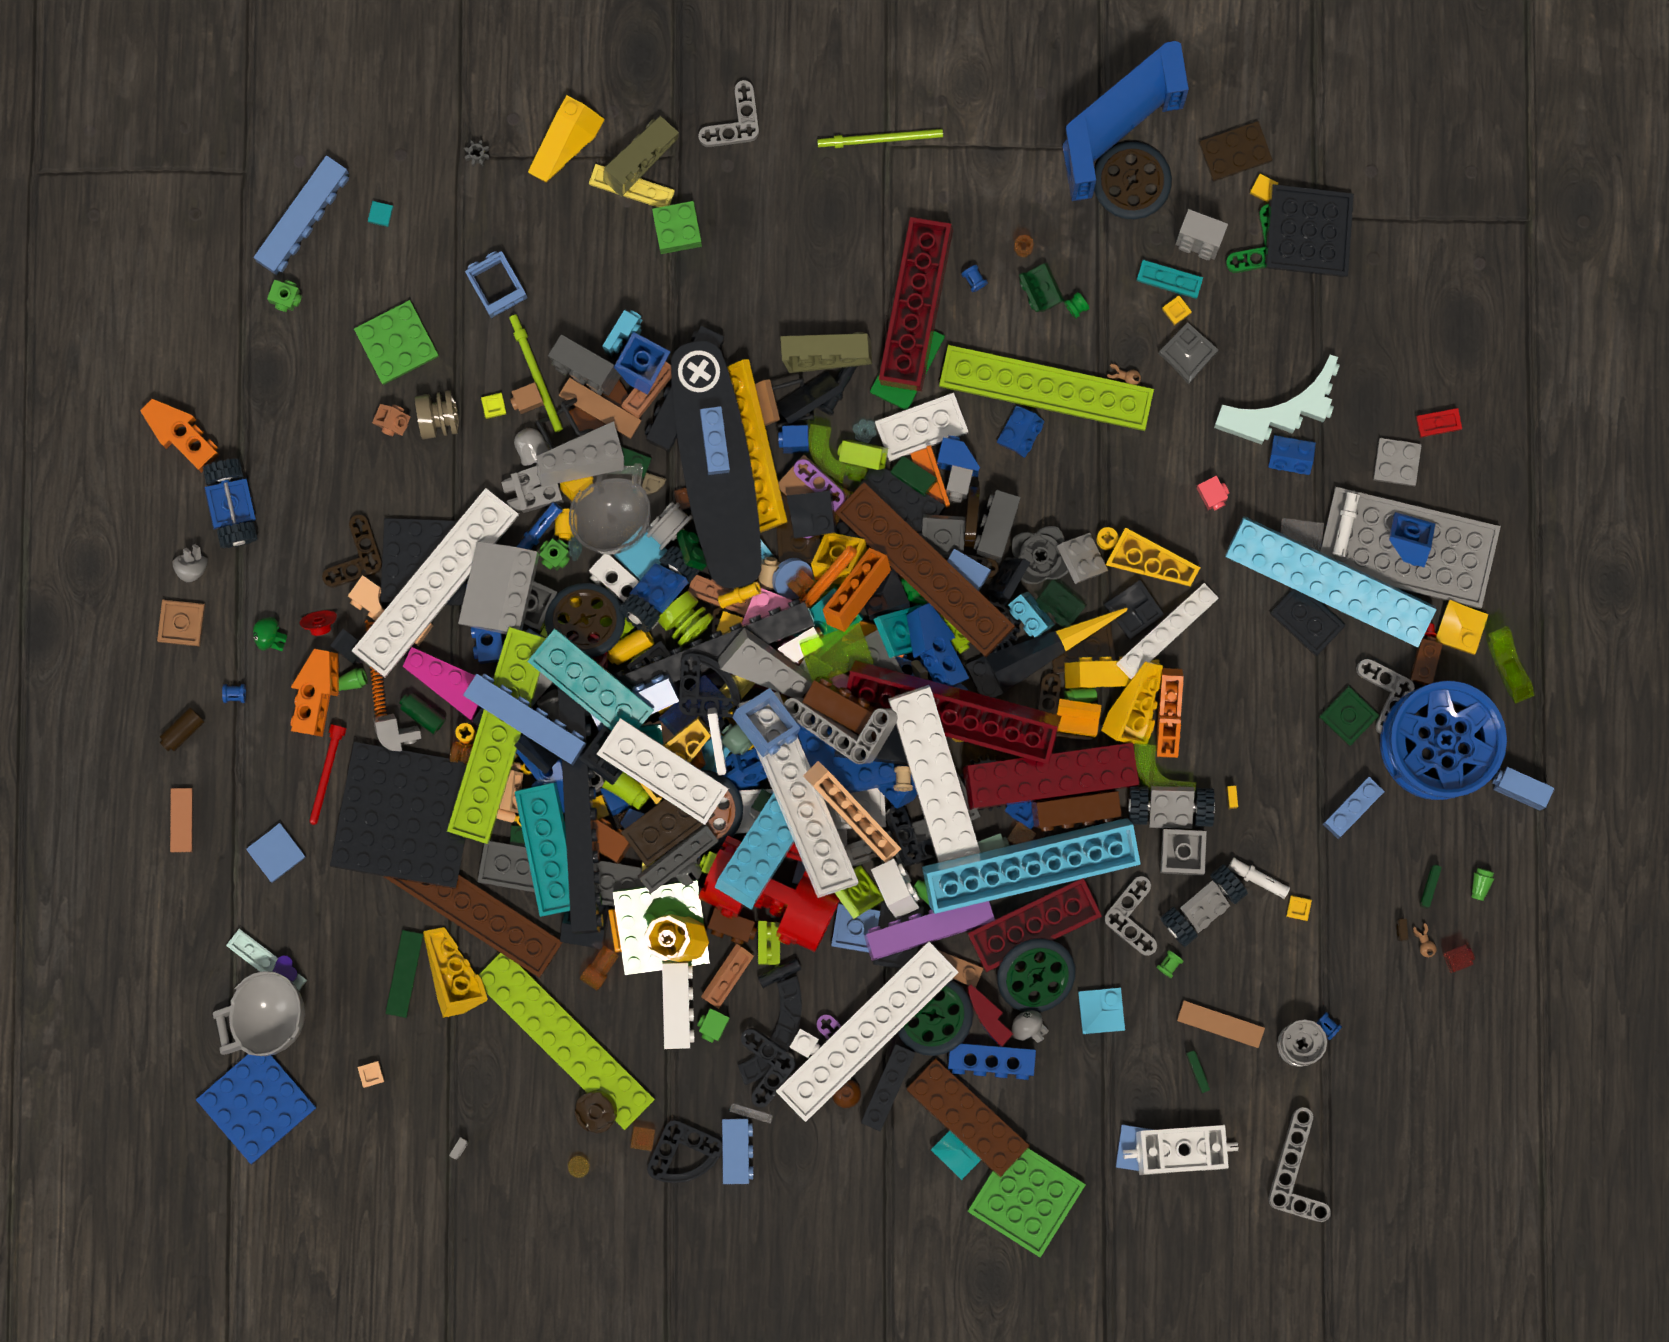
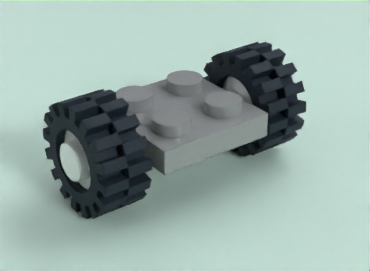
[1129,786,1215,829]
[1160,864,1248,947]

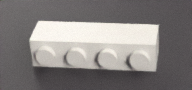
[662,961,694,1049]

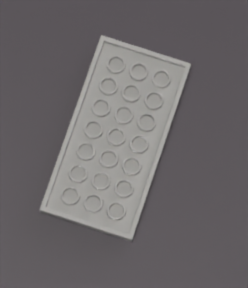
[1320,487,1501,609]

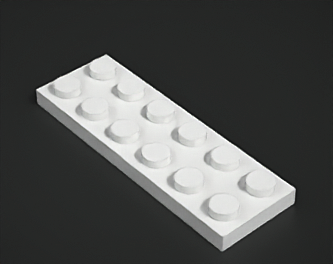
[597,718,728,825]

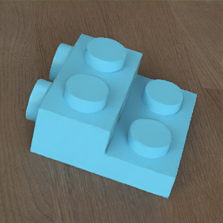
[603,310,642,357]
[1008,592,1055,638]

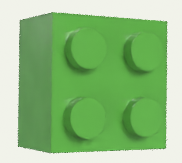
[652,201,702,254]

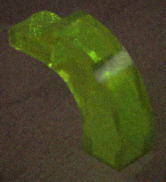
[808,424,867,483]
[1488,626,1535,704]
[1134,743,1196,792]

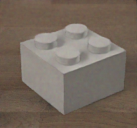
[1160,829,1207,875]

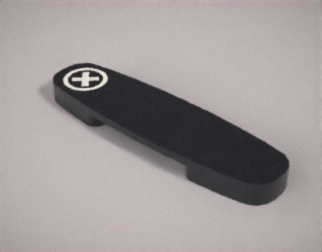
[671,341,761,590]

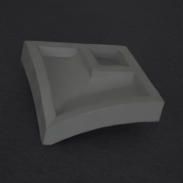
[1159,322,1219,384]

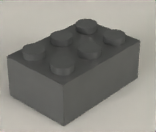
[548,335,621,396]
[974,490,1021,563]

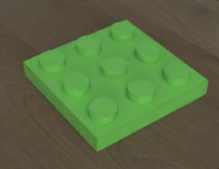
[354,300,439,385]

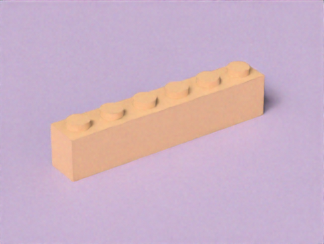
[803,761,901,863]

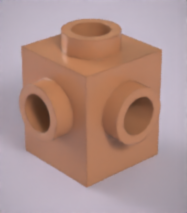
[372,404,410,437]

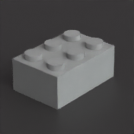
[1176,209,1228,260]

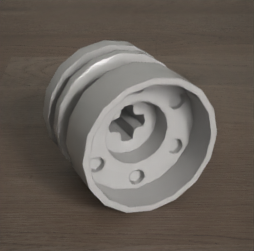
[1277,1020,1327,1067]

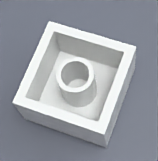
[871,859,920,919]

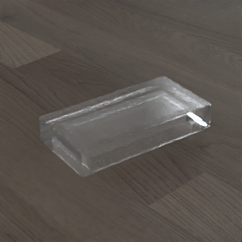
[730,1104,773,1124]

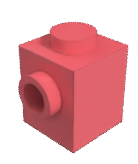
[1197,476,1229,511]

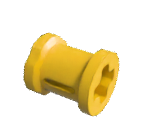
[455,723,476,744]

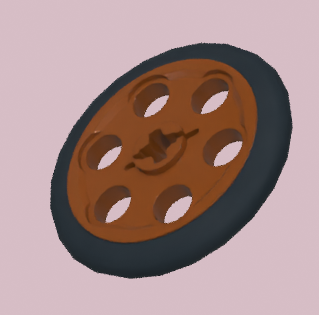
[679,770,743,850]

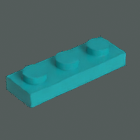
[1137,260,1203,299]

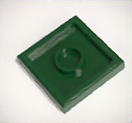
[1319,686,1380,746]

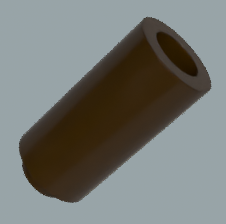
[159,707,205,751]

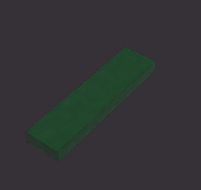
[385,930,424,1018]

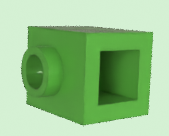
[697,1008,730,1043]

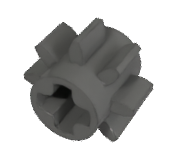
[464,140,490,167]

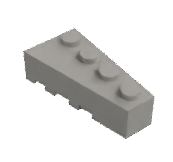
[536,421,624,487]
[718,628,812,698]

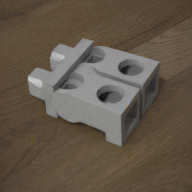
[501,466,564,513]

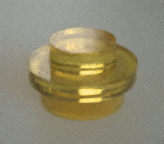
[568,1156,589,1178]

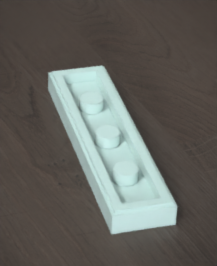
[226,929,307,990]

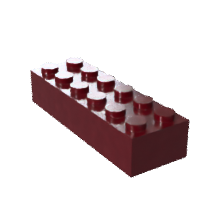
[967,878,1102,973]

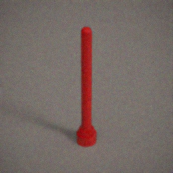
[310,724,347,825]

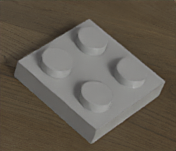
[1373,438,1422,487]
[1057,533,1108,584]

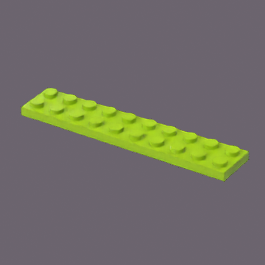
[939,345,1154,431]
[447,627,546,844]
[479,953,655,1130]

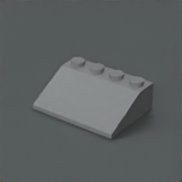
[458,542,540,635]

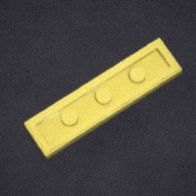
[589,164,675,208]

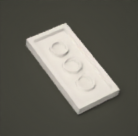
[875,393,968,462]

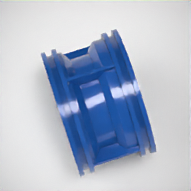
[1380,681,1507,800]

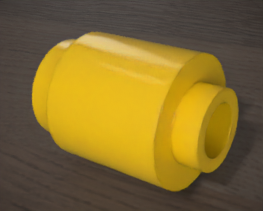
[554,509,576,541]

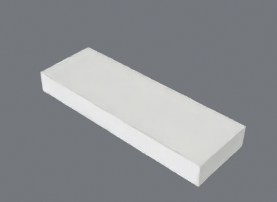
[708,708,726,775]

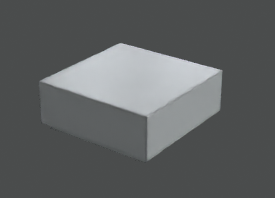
[449,1137,468,1160]

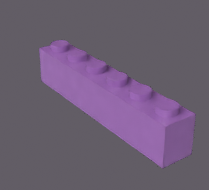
[864,901,995,961]

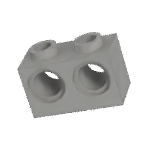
[946,465,973,503]

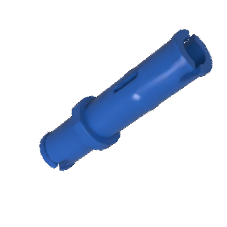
[517,502,563,550]

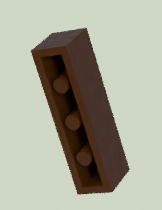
[803,676,887,741]
[1031,790,1121,831]

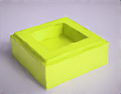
[481,393,506,419]

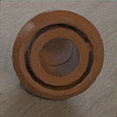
[832,1079,861,1108]

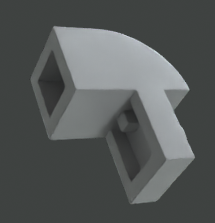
[373,714,421,751]

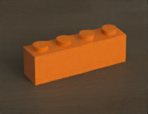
[823,548,891,632]

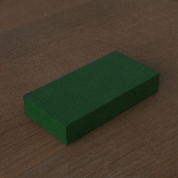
[890,456,937,497]
[1420,865,1442,909]
[1186,1051,1210,1094]

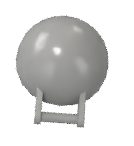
[213,971,305,1056]

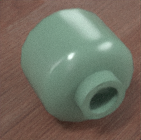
[722,724,753,755]

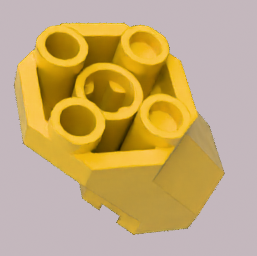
[644,914,709,962]

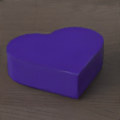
[272,956,298,982]

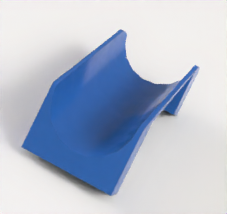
[1063,41,1189,201]

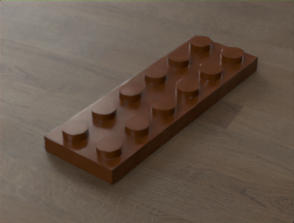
[906,1059,1030,1178]

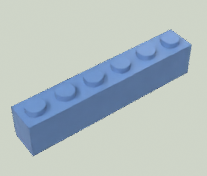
[254,155,349,275]
[463,674,586,765]

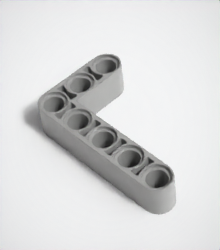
[784,698,898,764]
[1268,1107,1331,1222]

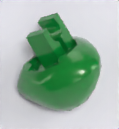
[253,617,288,651]

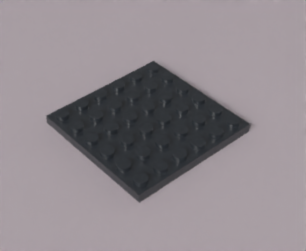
[330,742,468,889]

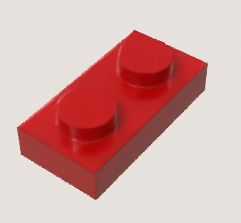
[1416,408,1462,438]

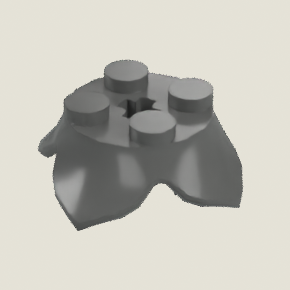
[1012,526,1069,584]

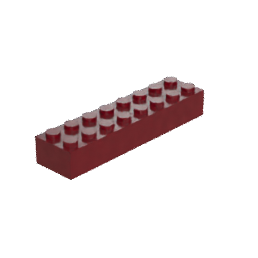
[879,217,953,392]
[963,743,1139,810]

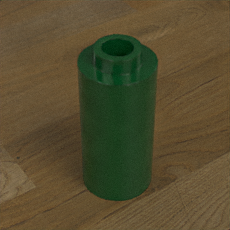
[399,693,446,735]

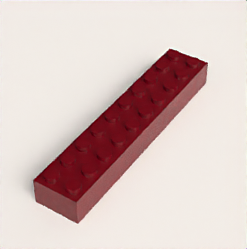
[846,660,1062,764]

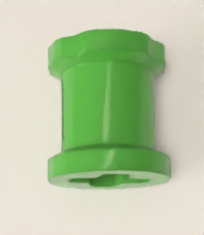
[1156,950,1184,978]

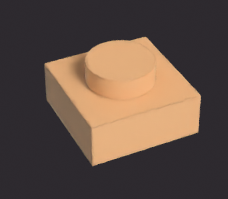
[358,1061,385,1088]

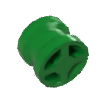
[1064,292,1090,319]

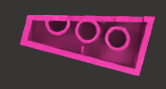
[403,647,480,722]

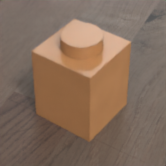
[510,382,544,414]

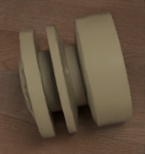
[415,390,459,440]

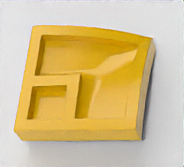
[1436,600,1488,655]

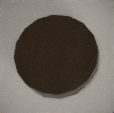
[575,1090,617,1133]

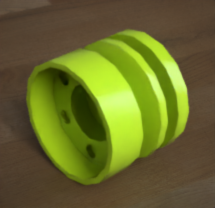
[657,591,713,647]

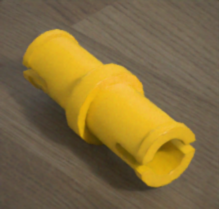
[718,582,762,608]

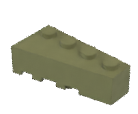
[603,116,679,197]
[781,332,872,373]

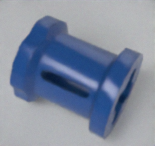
[962,265,988,293]
[222,684,246,703]
[1316,1012,1342,1040]

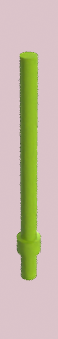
[817,129,943,148]
[509,314,563,432]

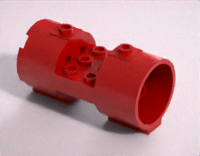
[698,835,839,952]

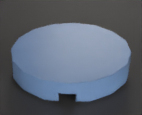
[772,558,813,600]

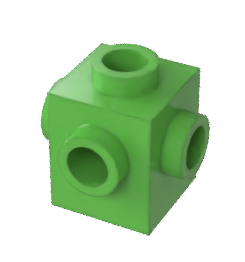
[267,280,302,312]
[539,538,570,571]

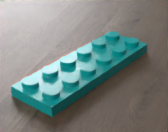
[527,628,654,731]
[514,783,570,917]

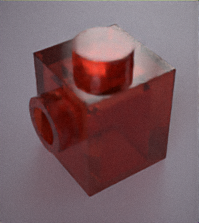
[1443,945,1475,973]

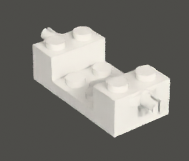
[1123,1125,1238,1175]

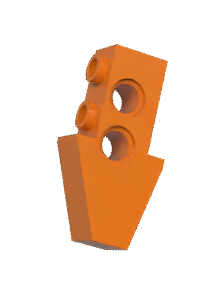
[140,399,219,473]
[291,649,339,737]
[1156,668,1184,758]

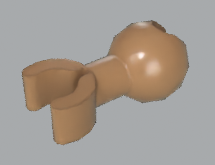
[1107,364,1141,385]
[1413,923,1437,958]

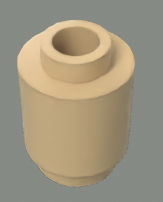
[757,557,781,590]

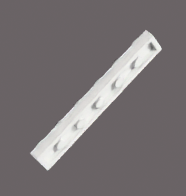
[1116,583,1218,679]

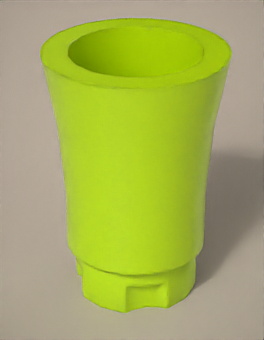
[602,772,650,810]

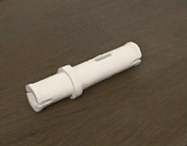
[1332,492,1360,557]
[1228,858,1290,899]

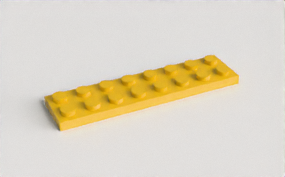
[727,359,787,533]

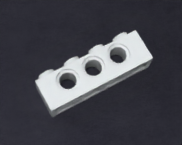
[589,552,662,629]

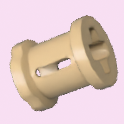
[894,766,913,792]

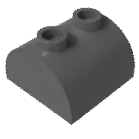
[524,582,558,631]

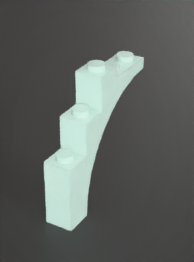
[1214,355,1340,445]

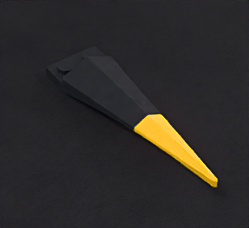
[965,608,1128,698]

